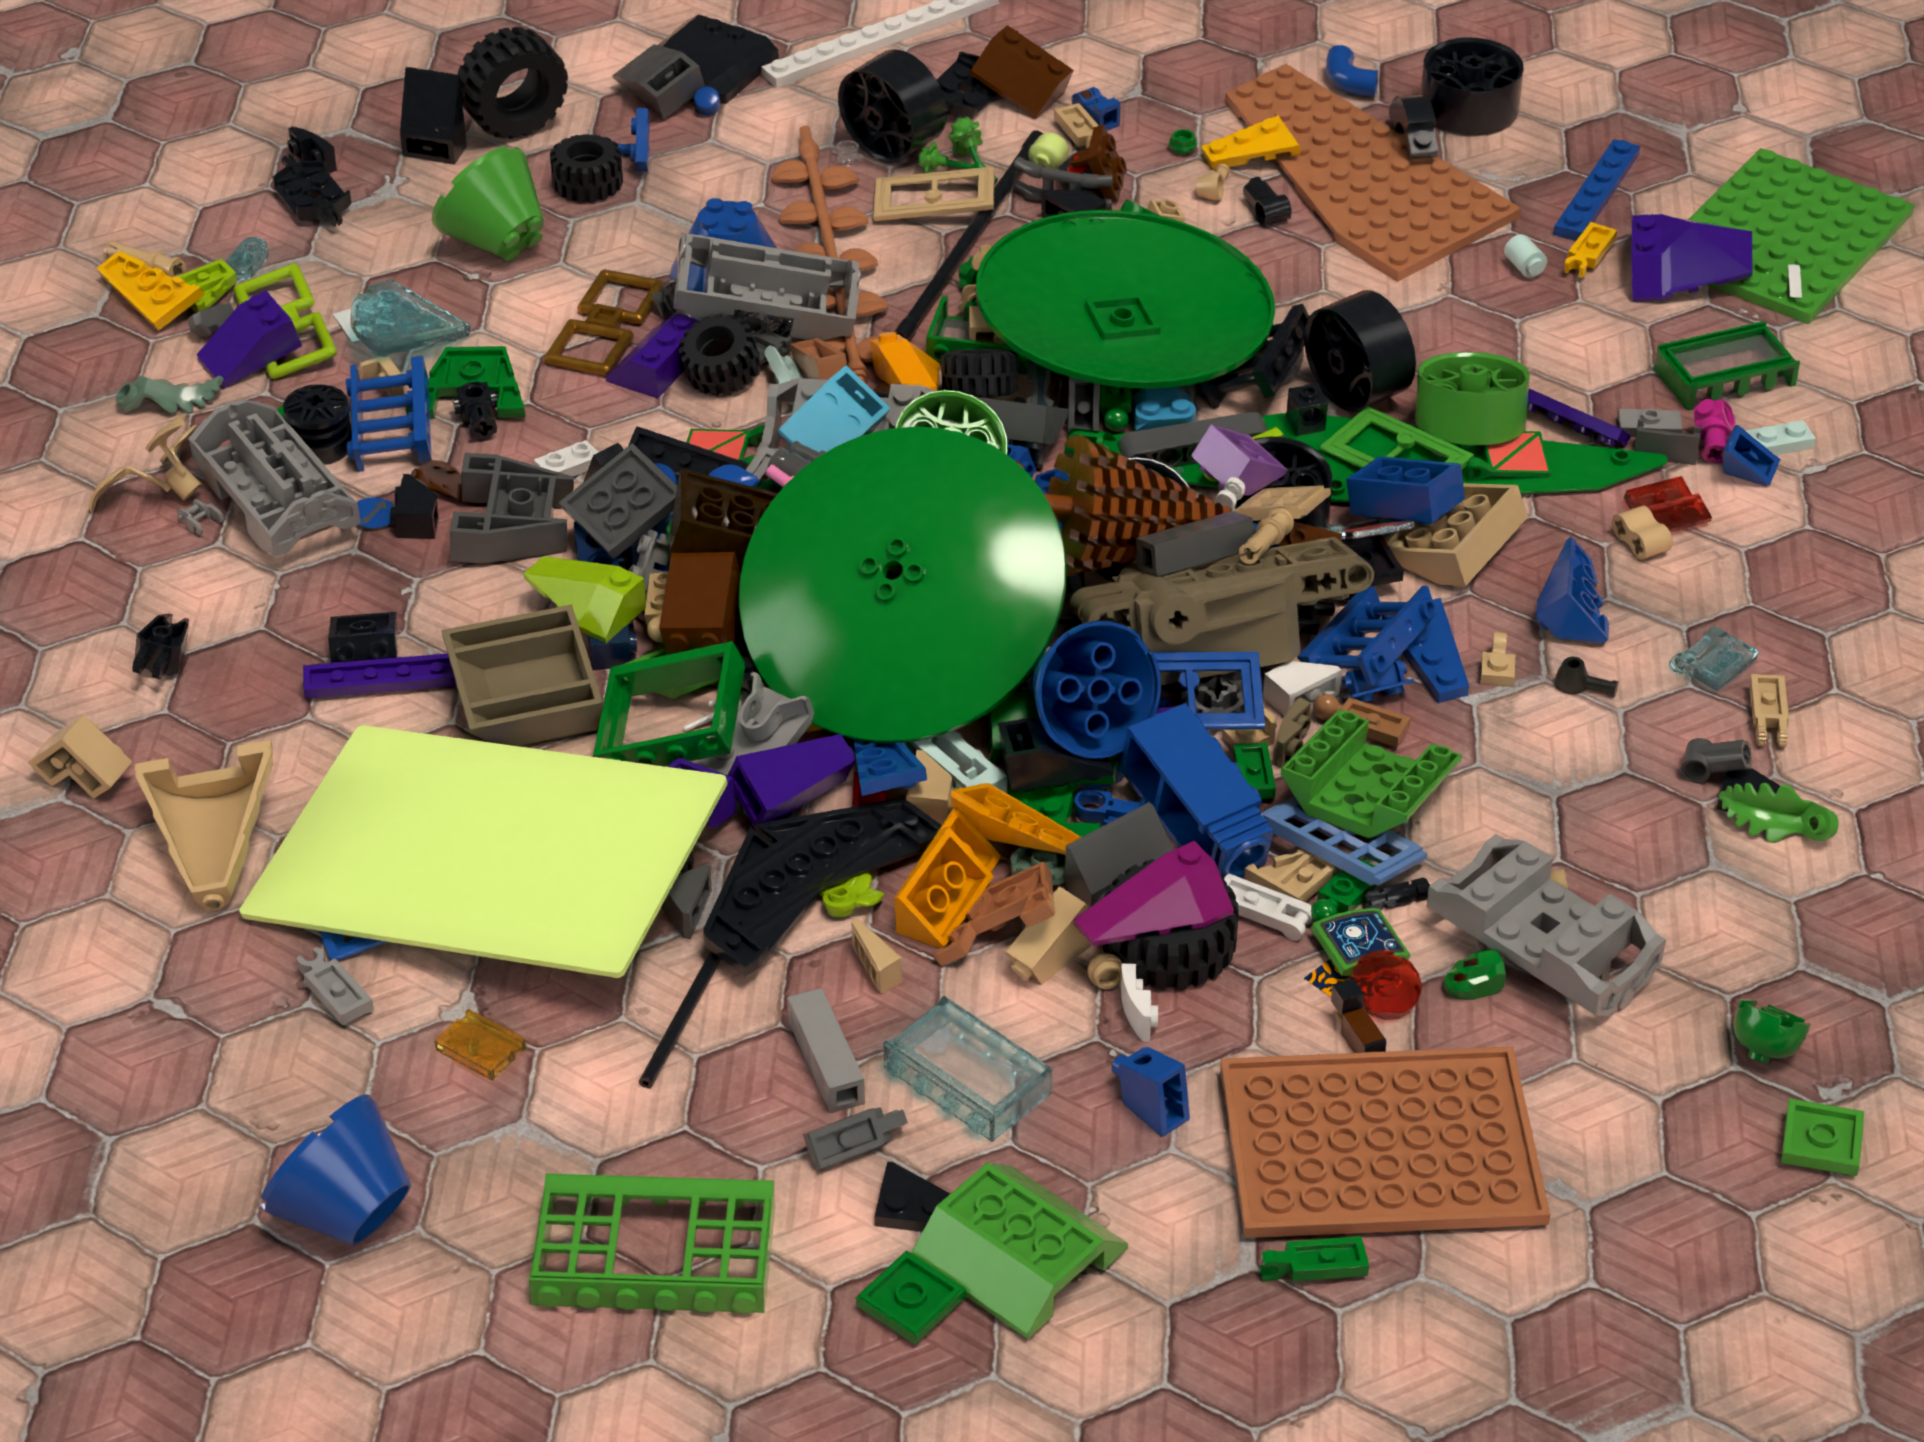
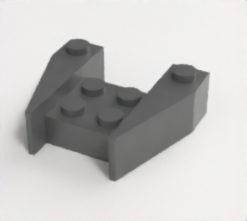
[450,453,574,563]

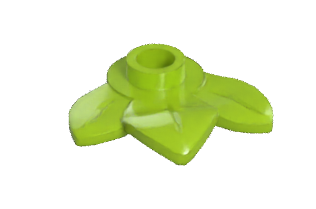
[820,873,884,917]

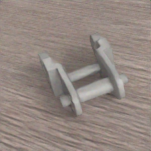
[177,499,224,535]

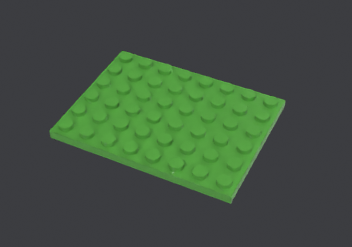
[1688,148,1915,324]

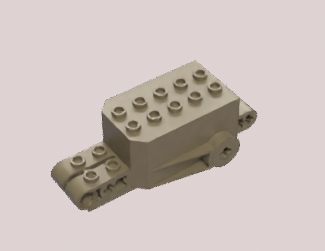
[1070,537,1374,685]

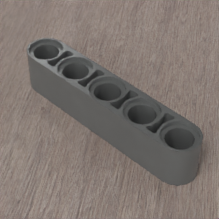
[1118,412,1268,468]

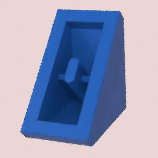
[1723,425,1781,486]

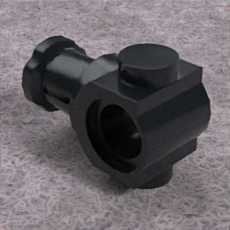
[452,382,498,440]

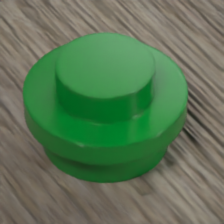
[1169,129,1197,154]

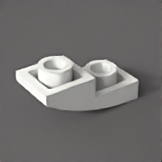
[1120,964,1158,1042]

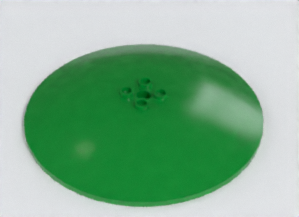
[976,210,1275,389]
[739,427,1067,744]

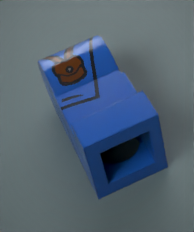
[1072,87,1120,131]

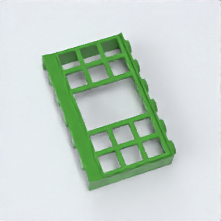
[529,1173,775,1313]

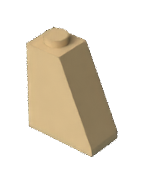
[1006,886,1092,984]

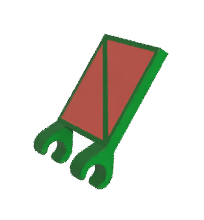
[686,425,765,464]
[1459,431,1552,481]

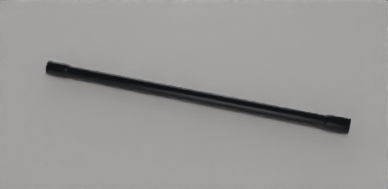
[894,130,1043,341]

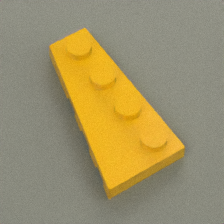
[96,251,205,331]

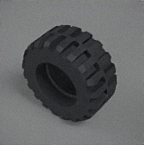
[457,27,568,139]
[1102,859,1239,990]

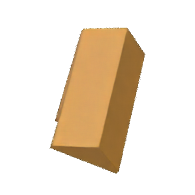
[894,807,1002,948]

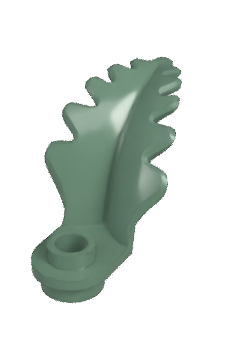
[116,375,223,413]

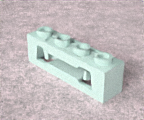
[903,731,1008,793]

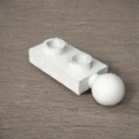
[534,440,599,476]

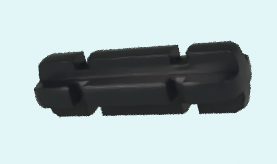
[1363,877,1430,910]

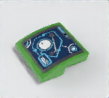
[1310,908,1411,976]

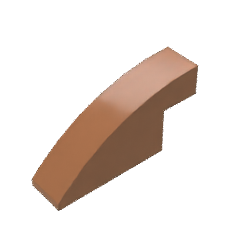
[790,338,847,380]

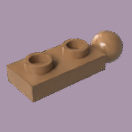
[1313,694,1411,747]

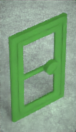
[1320,406,1474,470]

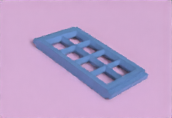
[1261,796,1428,886]

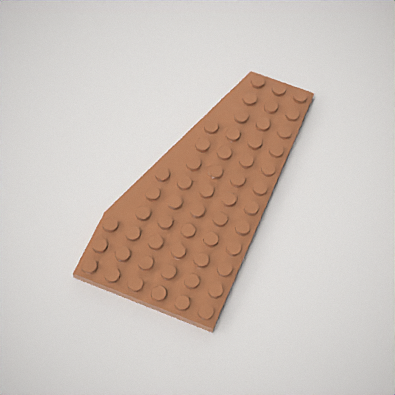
[1225,64,1521,282]

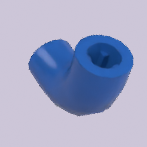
[1326,45,1378,98]

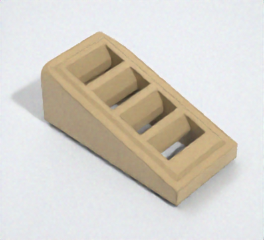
[851,918,902,994]

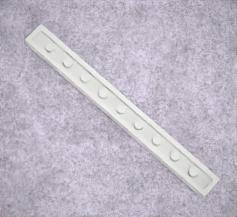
[761,0,999,88]

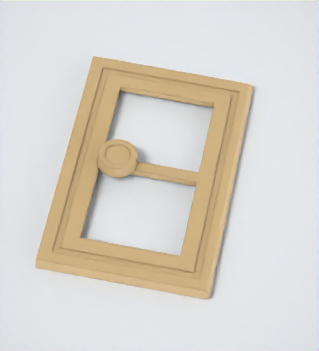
[874,166,995,221]

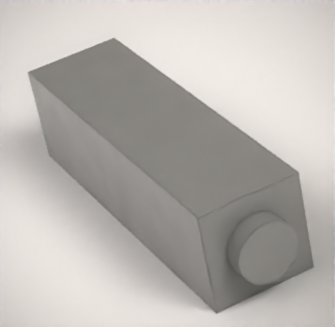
[787,988,865,1113]

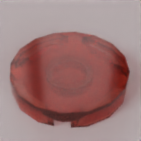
[1350,950,1422,1020]

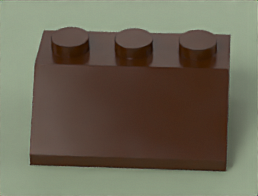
[969,25,1074,119]

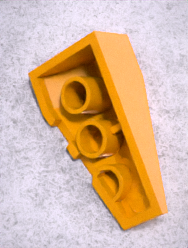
[870,332,941,391]
[950,783,1081,855]

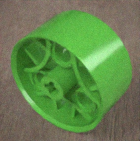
[1415,352,1530,445]
[895,390,1007,455]

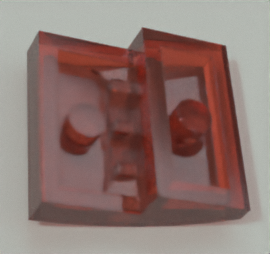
[1623,476,1712,532]

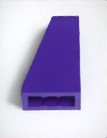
[728,734,856,827]

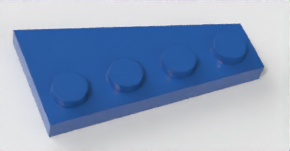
[1381,598,1469,703]

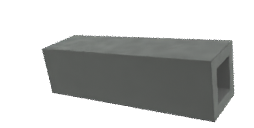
[1136,511,1255,577]

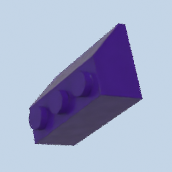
[606,313,700,399]

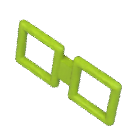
[233,263,337,379]

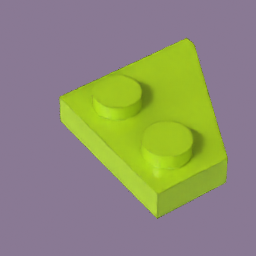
[177,258,237,313]

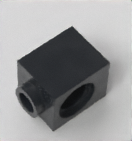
[1286,383,1328,436]

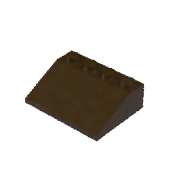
[670,468,778,571]

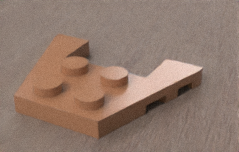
[934,861,1055,967]

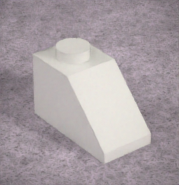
[1263,661,1342,716]

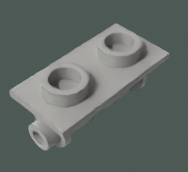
[629,529,671,596]

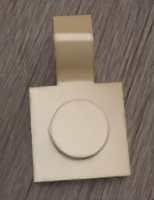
[1480,632,1515,687]

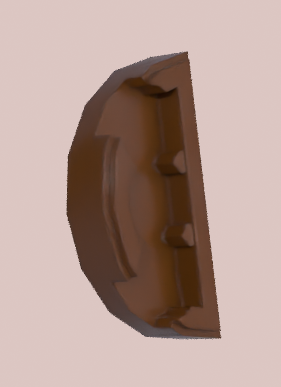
[410,460,462,501]

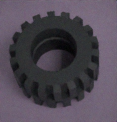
[550,134,623,202]
[679,314,761,396]
[941,348,1018,398]

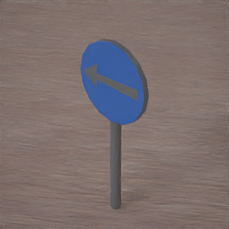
[357,497,395,530]

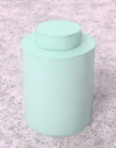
[1504,234,1547,278]

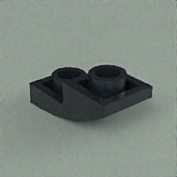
[287,126,337,173]

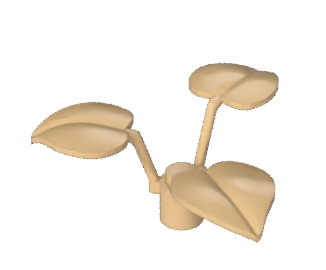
[89,413,201,513]

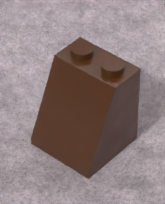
[659,552,741,654]

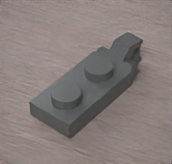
[803,1107,908,1170]

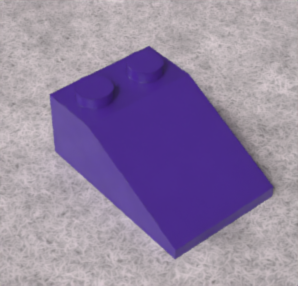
[196,290,302,389]

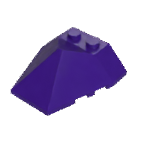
[1631,214,1753,302]

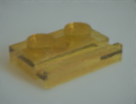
[434,1009,526,1081]

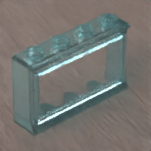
[884,996,1052,1142]

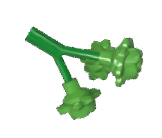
[919,117,998,185]

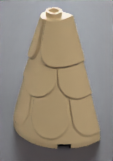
[134,740,273,911]

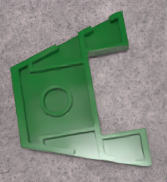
[406,346,526,419]
[1007,754,1119,837]

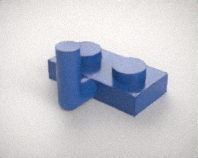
[618,108,650,171]

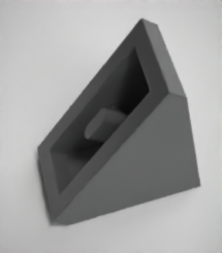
[661,865,712,939]

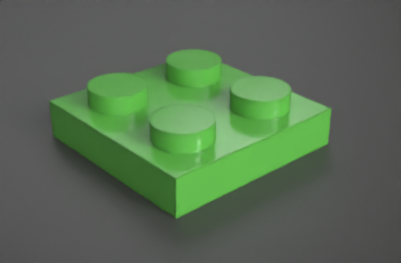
[1781,1098,1864,1176]

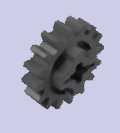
[1181,672,1245,713]

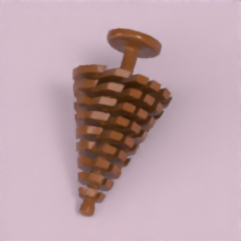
[1016,435,1231,577]

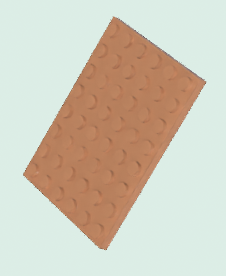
[1220,1046,1550,1238]

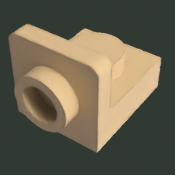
[359,354,404,396]
[1222,707,1277,749]

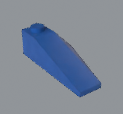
[1536,536,1609,643]

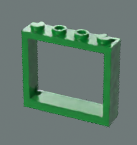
[593,641,746,767]

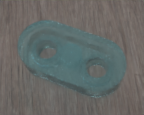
[226,237,269,280]

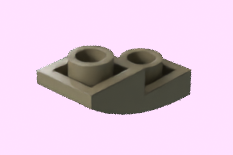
[1276,697,1311,768]

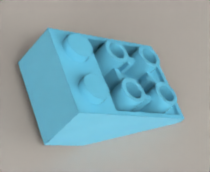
[777,366,891,452]

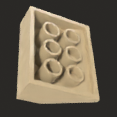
[1385,483,1528,587]

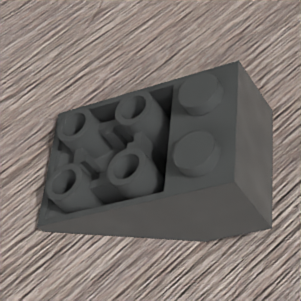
[612,44,705,119]

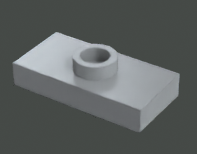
[1617,408,1683,437]

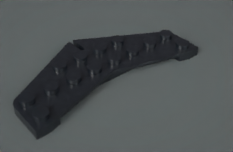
[703,799,942,977]

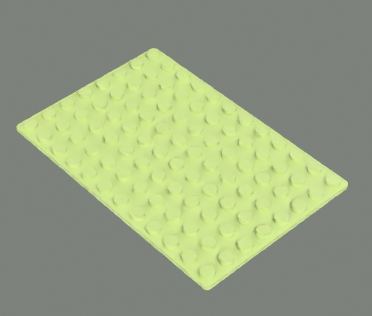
[239,725,728,978]

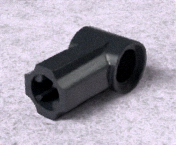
[1243,177,1292,226]

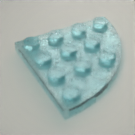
[350,279,471,357]

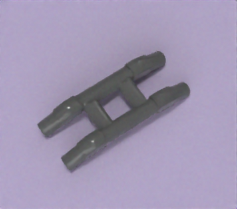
[1014,157,1113,210]

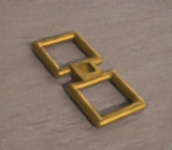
[544,269,664,376]

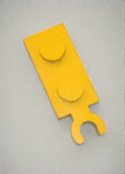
[1564,222,1617,278]

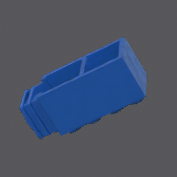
[1119,703,1275,879]

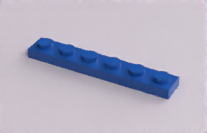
[1554,139,1640,241]

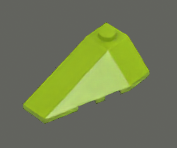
[523,556,646,643]

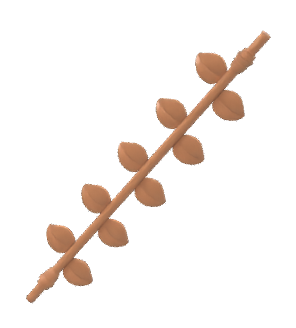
[771,126,888,384]

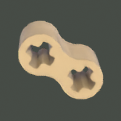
[1612,506,1672,560]

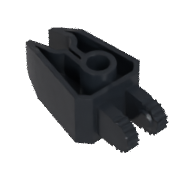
[132,613,189,679]

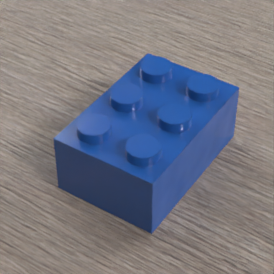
[1346,456,1465,525]

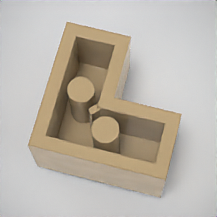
[28,714,132,799]

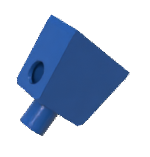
[1112,1047,1190,1137]

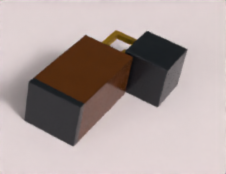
[1331,978,1387,1053]

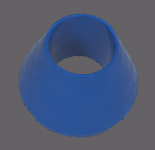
[260,1094,411,1245]

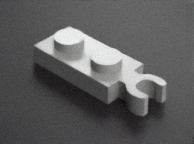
[297,947,374,1026]

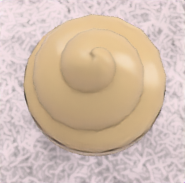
[1088,953,1122,989]

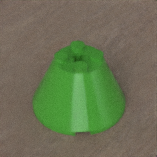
[432,146,544,262]

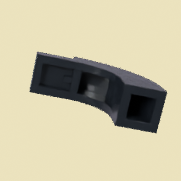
[1389,94,1439,159]

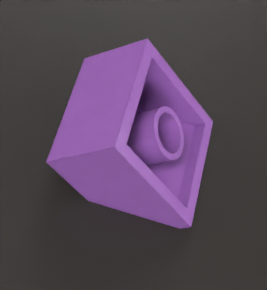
[1191,424,1288,496]

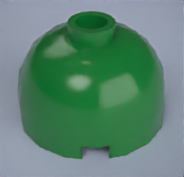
[1733,998,1811,1064]

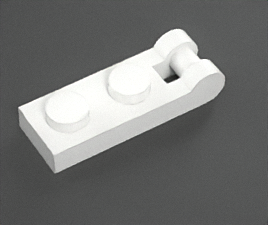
[1224,873,1312,941]

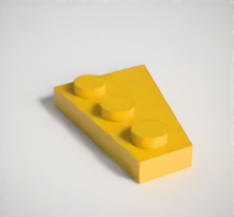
[1201,115,1301,170]

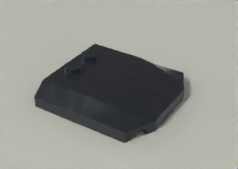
[658,14,779,104]

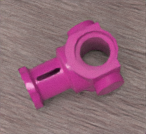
[1694,398,1736,463]

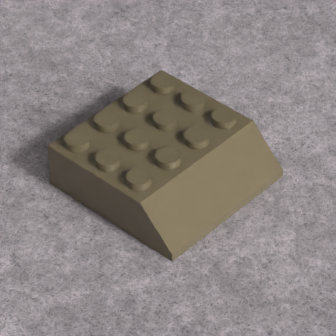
[442,604,603,746]

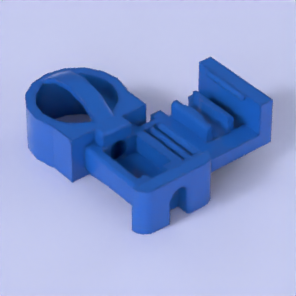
[1074,788,1146,825]

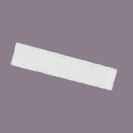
[1788,264,1802,298]

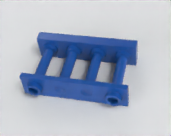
[346,356,432,472]
[1297,586,1438,685]

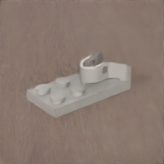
[697,672,814,818]

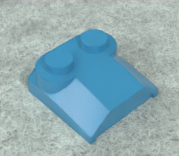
[1131,387,1196,431]

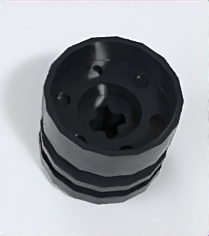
[283,384,352,465]

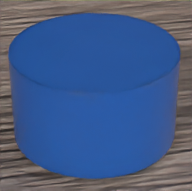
[694,87,720,115]

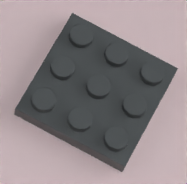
[559,443,677,559]

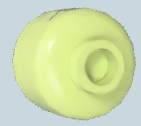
[1028,132,1069,169]

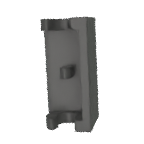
[1634,419,1701,465]

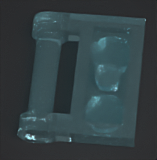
[1669,626,1758,691]

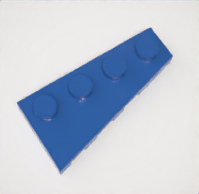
[854,740,927,796]

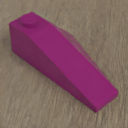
[1073,841,1234,946]

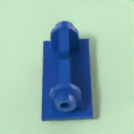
[1341,659,1414,702]

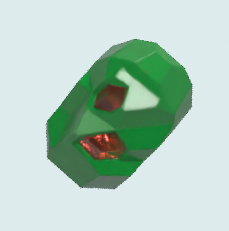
[1444,949,1506,1000]

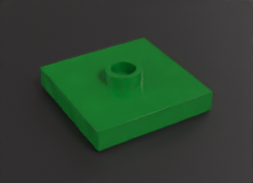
[856,1250,966,1345]

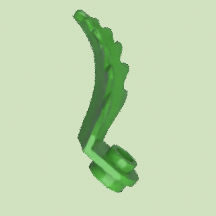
[1719,783,1839,843]

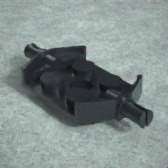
[937,51,998,119]
[272,154,351,227]

